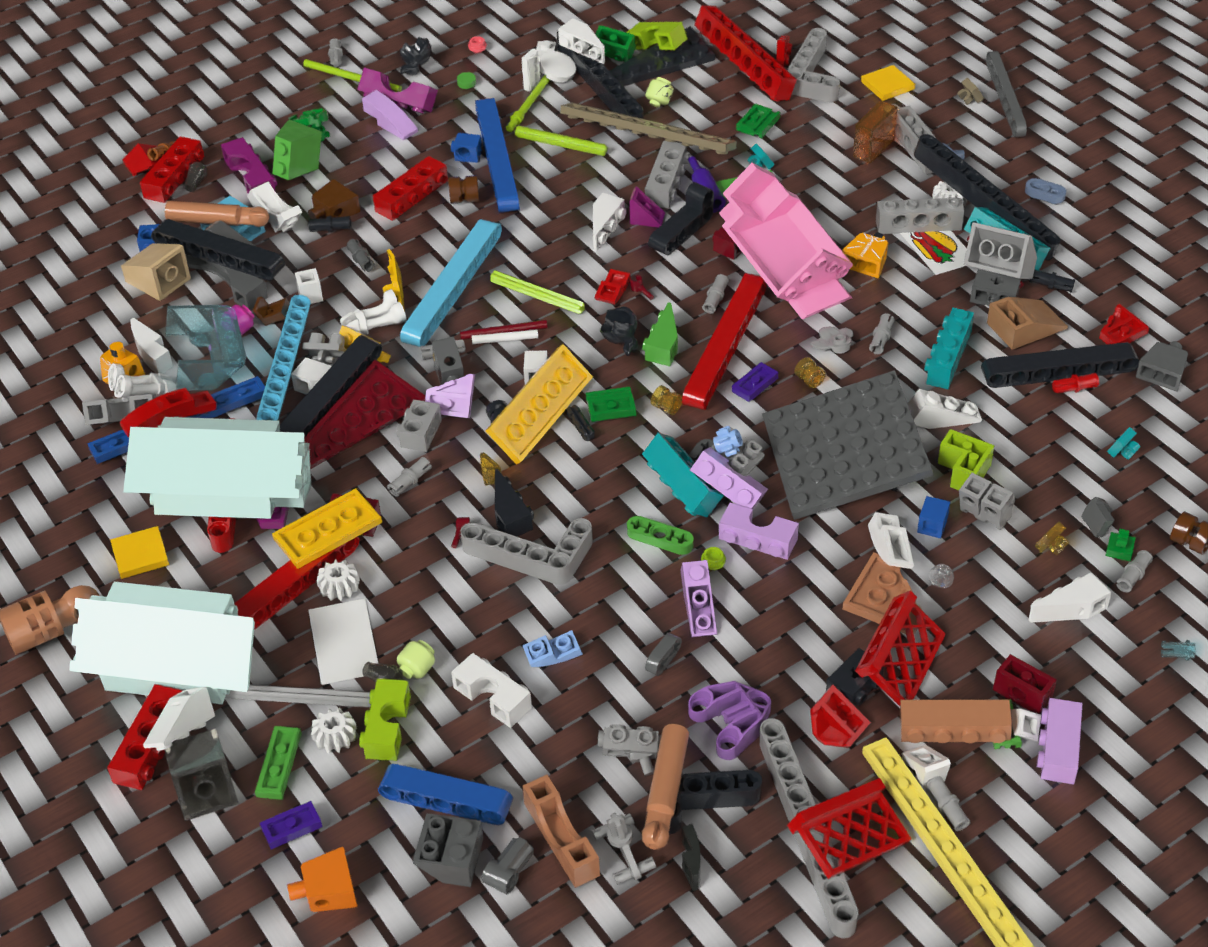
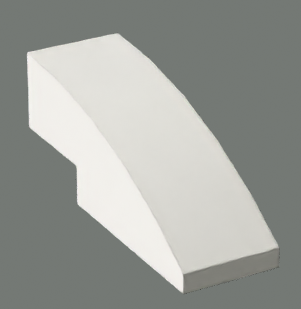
[130,318,173,374]
[868,512,914,569]

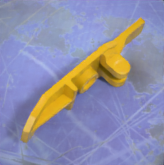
[382,249,405,311]

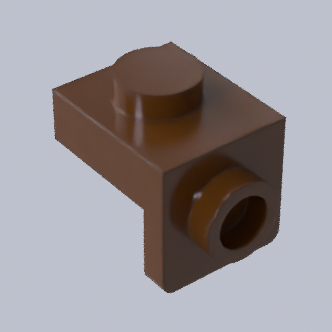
[253,296,290,326]

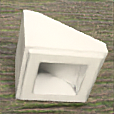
[1010,709,1041,741]

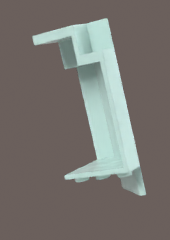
[123,417,311,519]
[70,582,255,704]

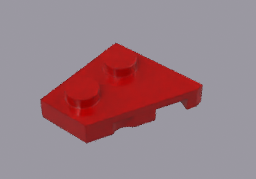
[776,35,793,68]
[1099,304,1149,344]

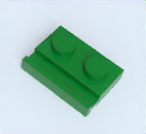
[736,104,780,139]
[586,387,636,422]

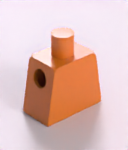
[287,847,357,912]

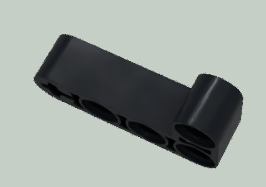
[648,182,714,255]
[669,770,762,834]

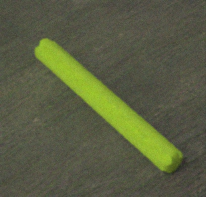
[515,126,608,156]
[490,271,585,314]

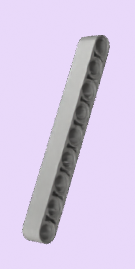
[759,718,858,938]

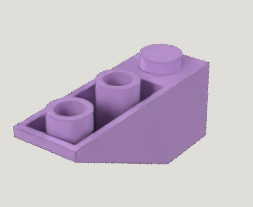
[680,560,717,637]

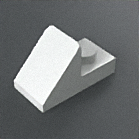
[901,745,950,790]

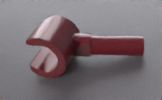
[630,275,654,300]
[451,517,470,548]

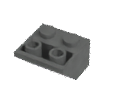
[413,813,483,887]

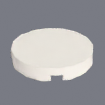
[539,51,576,82]

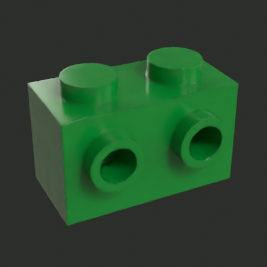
[595,25,636,62]

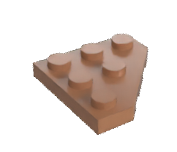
[842,552,923,634]

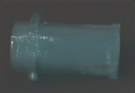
[1161,640,1196,661]

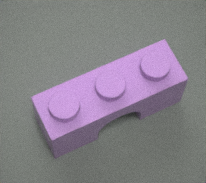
[690,447,768,509]
[719,503,799,560]

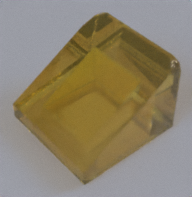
[480,452,501,486]

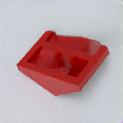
[122,143,159,176]
[810,685,871,748]

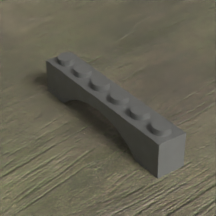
[185,254,268,310]

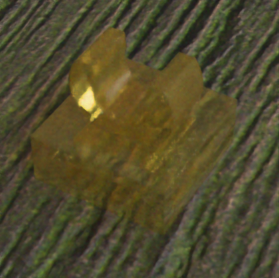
[1035,522,1069,555]

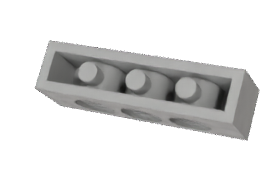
[890,105,936,174]
[645,141,690,209]
[876,197,964,234]

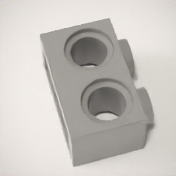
[396,400,442,452]

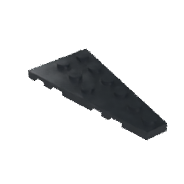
[610,26,715,87]

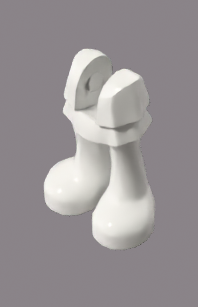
[340,289,406,334]
[108,363,178,398]

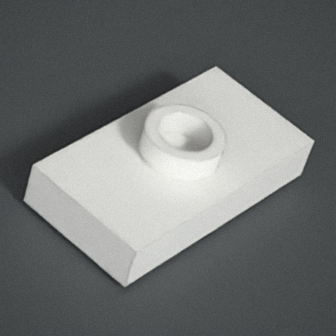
[522,49,540,92]

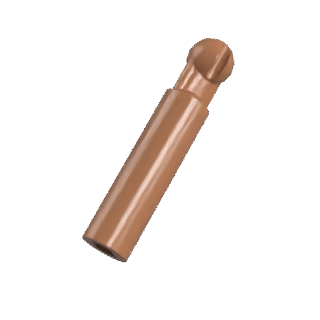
[165,201,270,227]
[642,724,689,850]

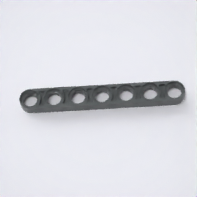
[986,51,1027,137]

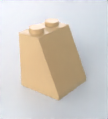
[121,243,191,301]

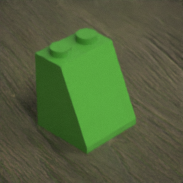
[273,120,322,180]

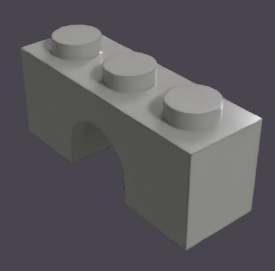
[82,394,156,425]

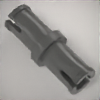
[347,239,375,272]

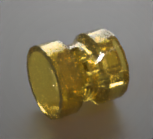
[794,357,826,388]
[651,385,682,415]

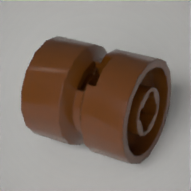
[448,175,479,204]
[1170,511,1208,555]

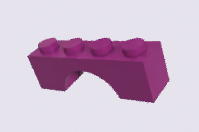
[357,68,438,114]
[221,137,277,194]

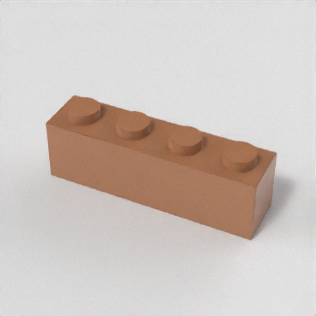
[900,700,1012,743]

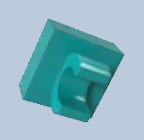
[747,143,775,170]
[1107,427,1140,460]

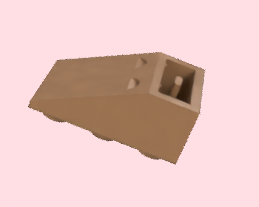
[987,297,1068,350]

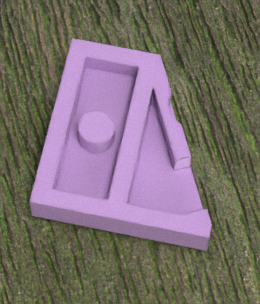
[425,374,475,418]

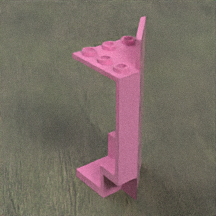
[719,163,853,320]

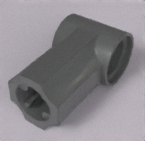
[481,837,534,895]

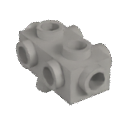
[598,724,661,776]

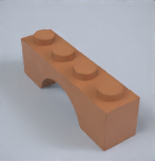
[523,775,600,888]

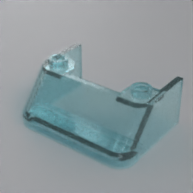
[165,305,246,391]

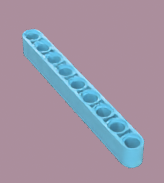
[400,219,502,347]
[256,295,311,421]

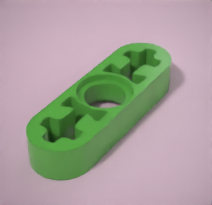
[627,516,693,555]

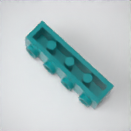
[964,207,1050,270]
[924,308,974,390]
[642,432,724,517]

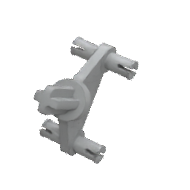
[592,813,656,885]

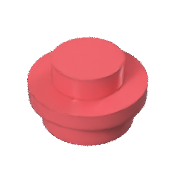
[468,36,487,53]

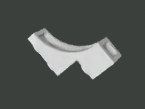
[247,182,302,233]

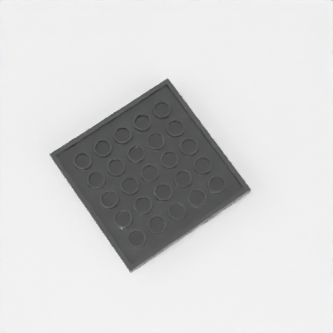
[762,370,933,520]

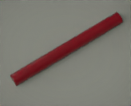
[460,320,548,340]

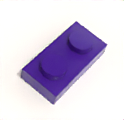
[732,362,778,402]
[260,801,323,849]

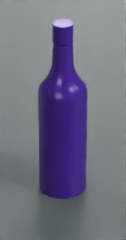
[688,156,726,212]

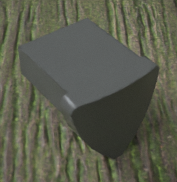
[1081,497,1114,537]

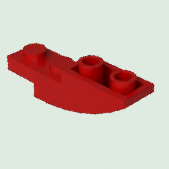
[120,388,216,438]

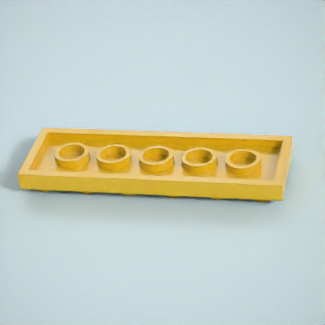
[485,344,593,465]

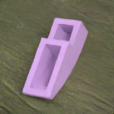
[362,90,418,140]

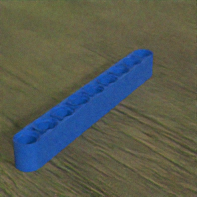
[475,98,520,213]

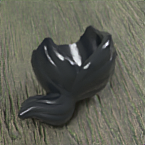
[399,37,432,75]
[600,306,638,356]

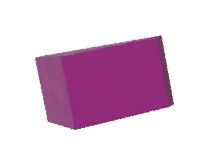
[630,186,665,227]

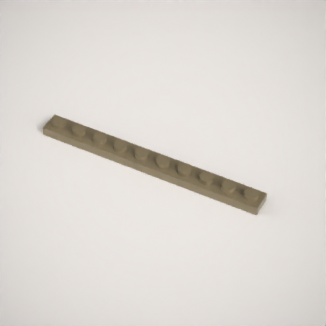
[560,102,737,154]

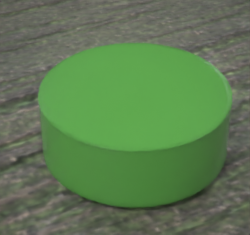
[457,72,476,89]

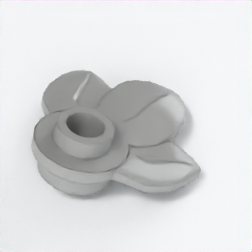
[810,326,853,353]

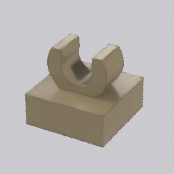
[958,78,984,105]

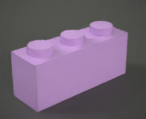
[1037,698,1082,784]

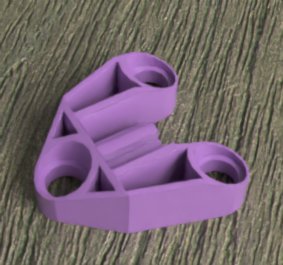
[688,681,771,760]

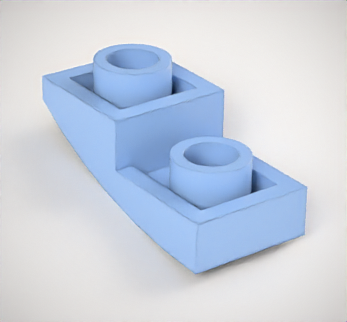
[523,630,583,667]

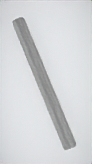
[225,684,371,708]

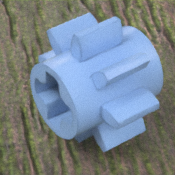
[713,426,743,457]

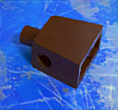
[308,179,360,219]

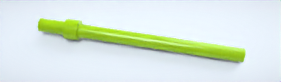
[303,59,402,92]
[506,74,550,132]

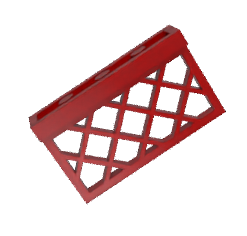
[855,590,946,706]
[787,778,912,879]

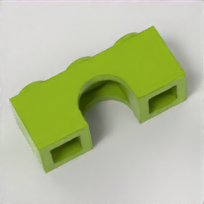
[626,22,687,50]
[359,679,411,761]

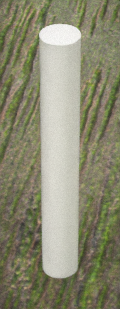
[472,330,538,344]

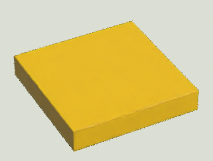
[861,65,915,101]
[110,526,169,579]

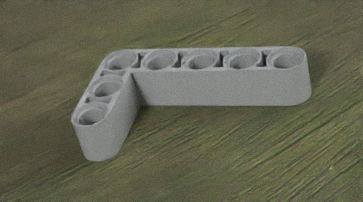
[787,28,840,103]
[460,518,593,585]

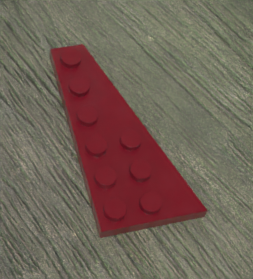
[305,360,426,469]

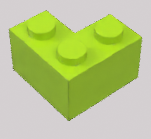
[938,429,995,490]

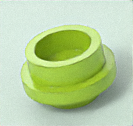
[701,547,726,570]

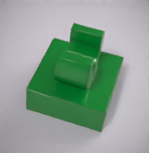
[1105,529,1136,561]

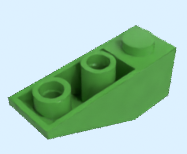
[642,302,678,366]

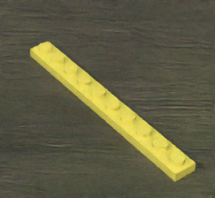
[862,737,1034,947]

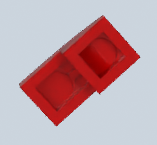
[594,269,631,304]

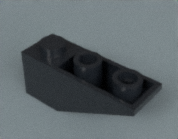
[495,469,534,537]

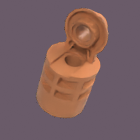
[0,585,100,655]

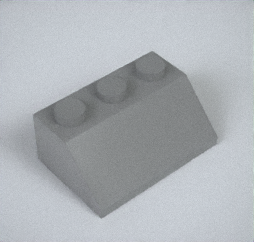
[963,222,1037,279]

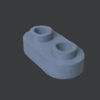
[1025,178,1067,204]

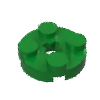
[289,108,328,128]

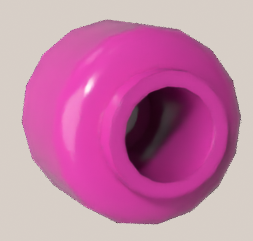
[222,304,255,337]

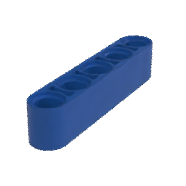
[378,764,513,825]

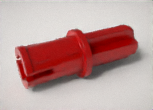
[1052,373,1099,393]

